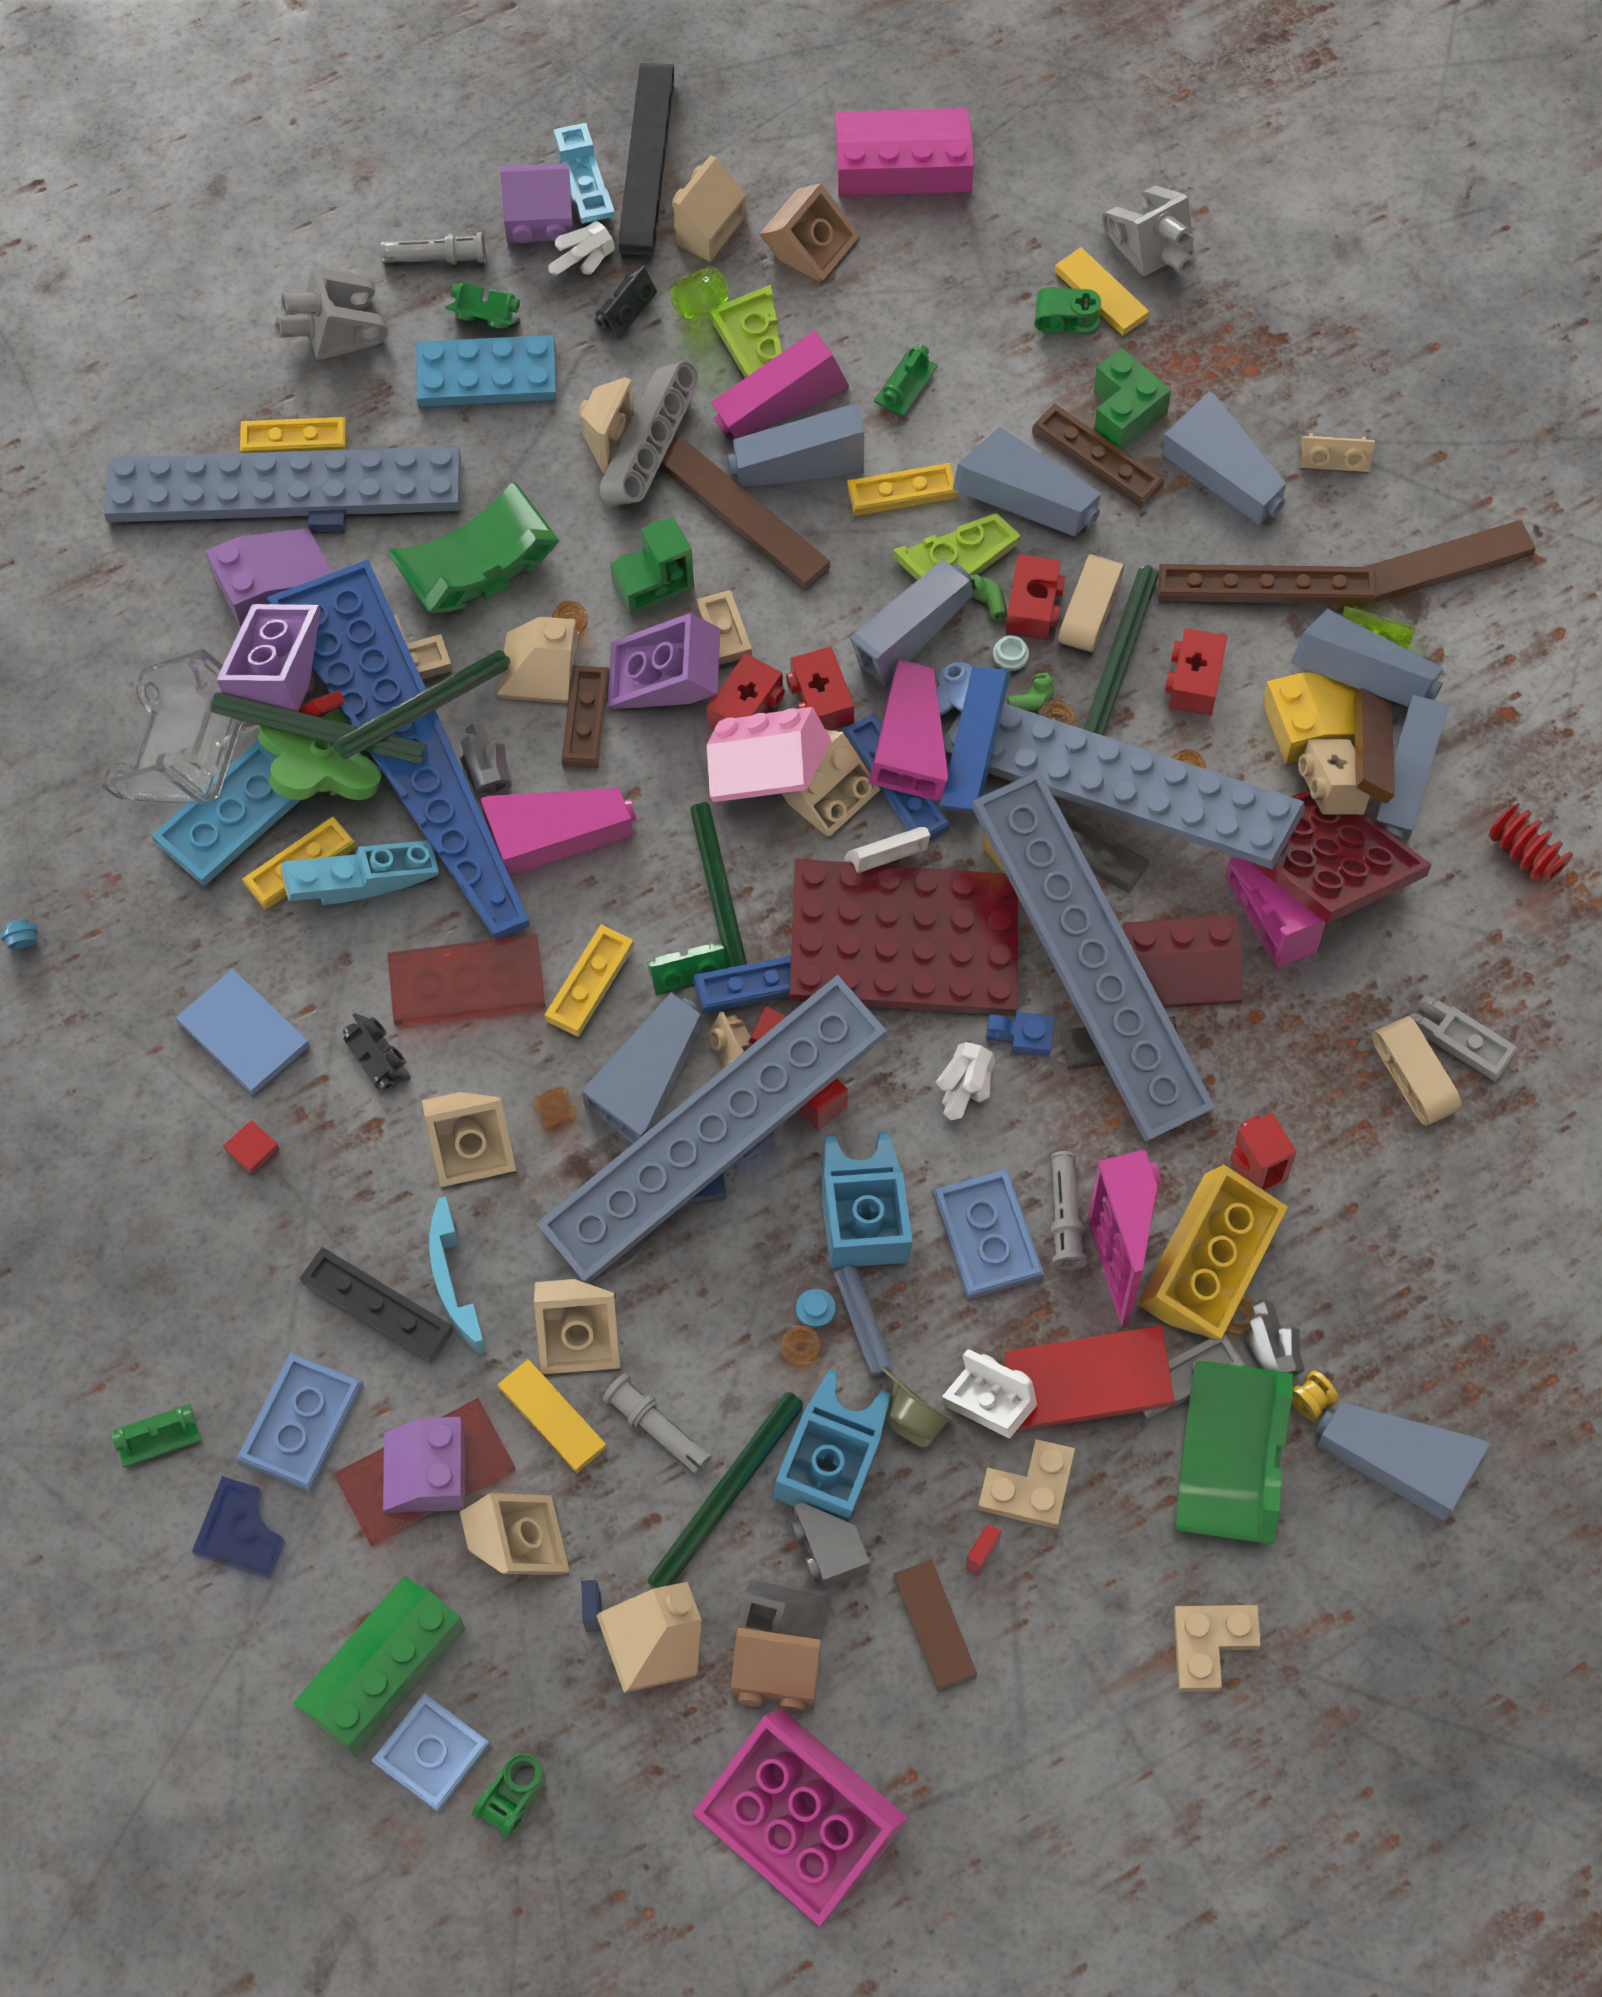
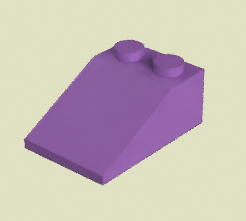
[205,528,333,628]
[216,604,321,712]
[607,613,721,709]

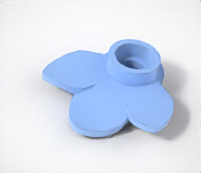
[936,662,972,715]

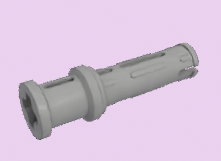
[381,232,486,265]
[1050,1151,1088,1271]
[602,1373,712,1475]

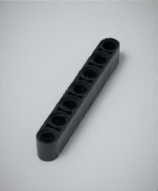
[619,63,674,256]

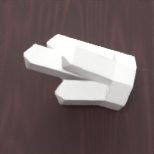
[548,220,615,276]
[936,1042,996,1120]

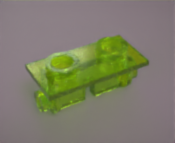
[1342,605,1416,650]

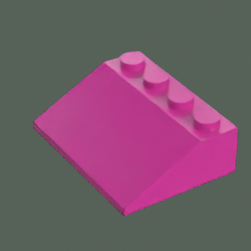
[835,108,974,196]
[1087,1150,1161,1327]
[692,1708,909,1927]

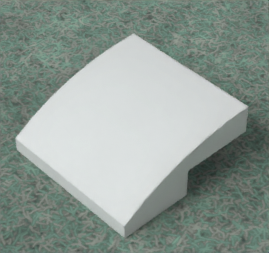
[844,827,930,873]

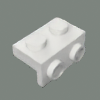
[942,1349,1037,1439]

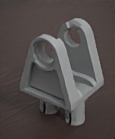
[1102,186,1196,277]
[275,268,388,360]

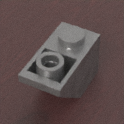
[790,1502,870,1591]
[736,1579,831,1640]

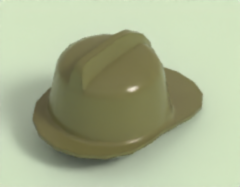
[880,1365,959,1447]

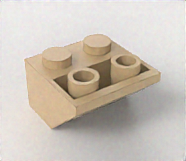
[672,155,747,262]
[781,730,881,837]

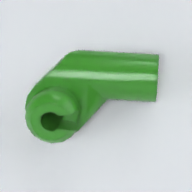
[970,575,1008,621]
[1007,673,1055,712]

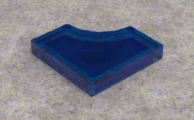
[192,1476,285,1579]

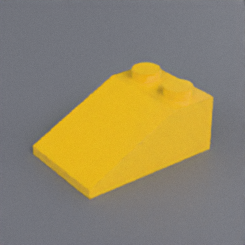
[1262,673,1360,764]

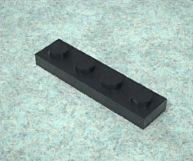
[299,1247,454,1362]

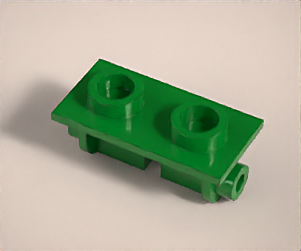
[445,282,520,328]
[874,344,938,416]
[647,942,727,995]
[112,1404,201,1467]

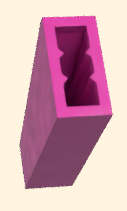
[711,330,849,439]
[868,659,948,802]
[480,788,637,876]

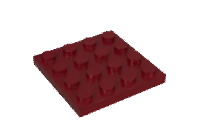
[1248,789,1432,924]

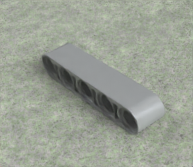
[599,361,699,507]

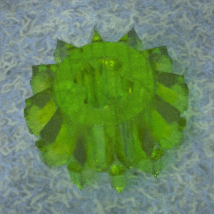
[669,267,730,319]

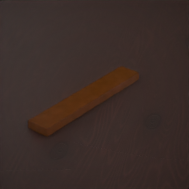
[660,436,830,589]
[1331,520,1536,614]
[1158,564,1376,604]

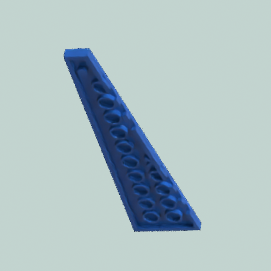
[267,559,530,940]

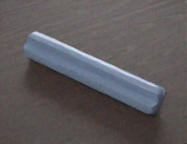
[835,1265,893,1377]

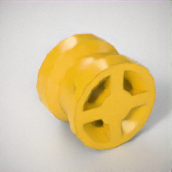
[1292,1370,1339,1422]

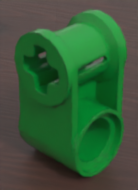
[1034,287,1101,335]
[472,1754,546,1840]

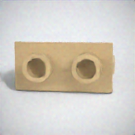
[1300,433,1375,472]
[708,1012,753,1068]

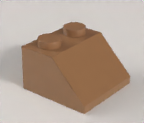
[759,183,861,282]
[731,1627,821,1713]

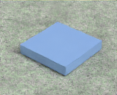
[372,1693,491,1813]

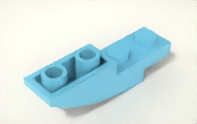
[281,840,439,905]

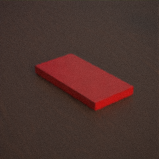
[1004,1325,1176,1432]

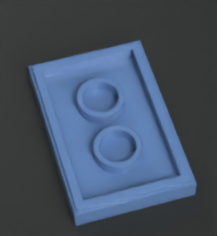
[175,968,310,1096]
[933,1169,1044,1300]
[236,1352,363,1492]

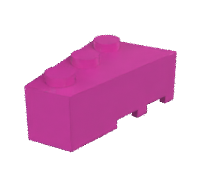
[1225,857,1326,969]

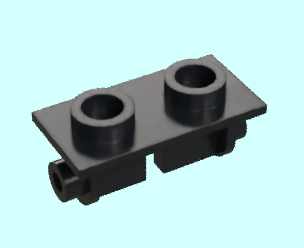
[594,266,657,339]
[343,1013,411,1091]

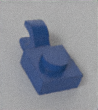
[986,1011,1054,1057]

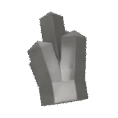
[460,722,512,797]
[1244,1299,1305,1377]

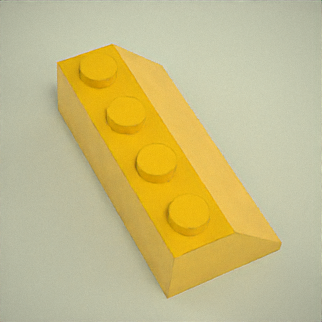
[1137,1165,1288,1340]

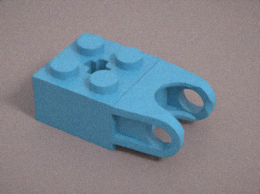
[821,1131,913,1268]
[771,1369,890,1522]

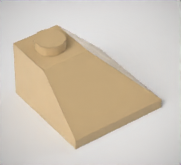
[578,377,634,474]
[497,616,578,704]
[422,1092,517,1188]
[534,1279,620,1374]
[460,1493,570,1575]
[597,1582,702,1693]

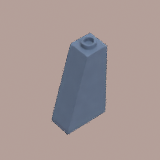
[1162,391,1286,525]
[728,403,864,488]
[953,427,1102,536]
[850,559,973,687]
[1290,609,1443,707]
[1375,695,1449,840]
[582,992,702,1143]
[1316,1402,1490,1522]

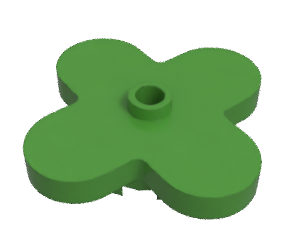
[258,712,381,800]

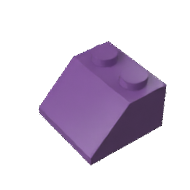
[500,163,574,243]
[383,1417,466,1513]

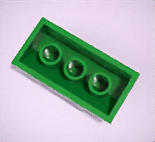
[292,1576,465,1757]

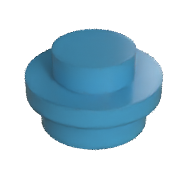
[0,919,39,950]
[796,1289,836,1328]

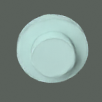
[993,635,1029,671]

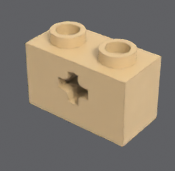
[1298,739,1370,814]

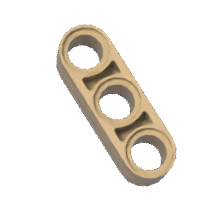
[1058,554,1124,653]
[1372,1016,1462,1126]

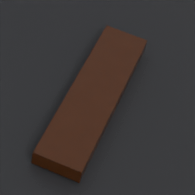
[1032,403,1164,508]
[1354,688,1395,803]

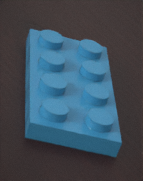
[416,335,557,407]
[151,740,300,887]

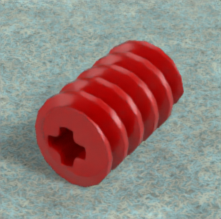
[1489,803,1573,883]

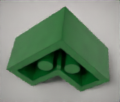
[1094,348,1171,450]
[610,516,695,615]

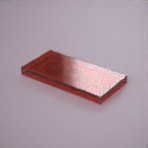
[387,934,546,1026]
[334,1398,516,1546]

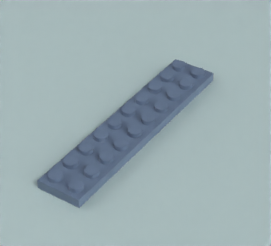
[104,446,460,522]
[943,703,1305,869]
[971,770,1216,1143]
[537,975,888,1284]

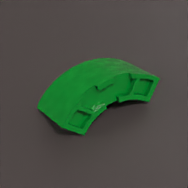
[388,483,560,613]
[1176,1360,1293,1544]

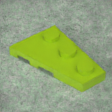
[709,285,782,378]
[893,513,1021,580]

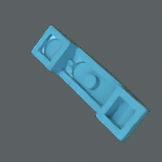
[554,123,615,223]
[429,1196,486,1355]

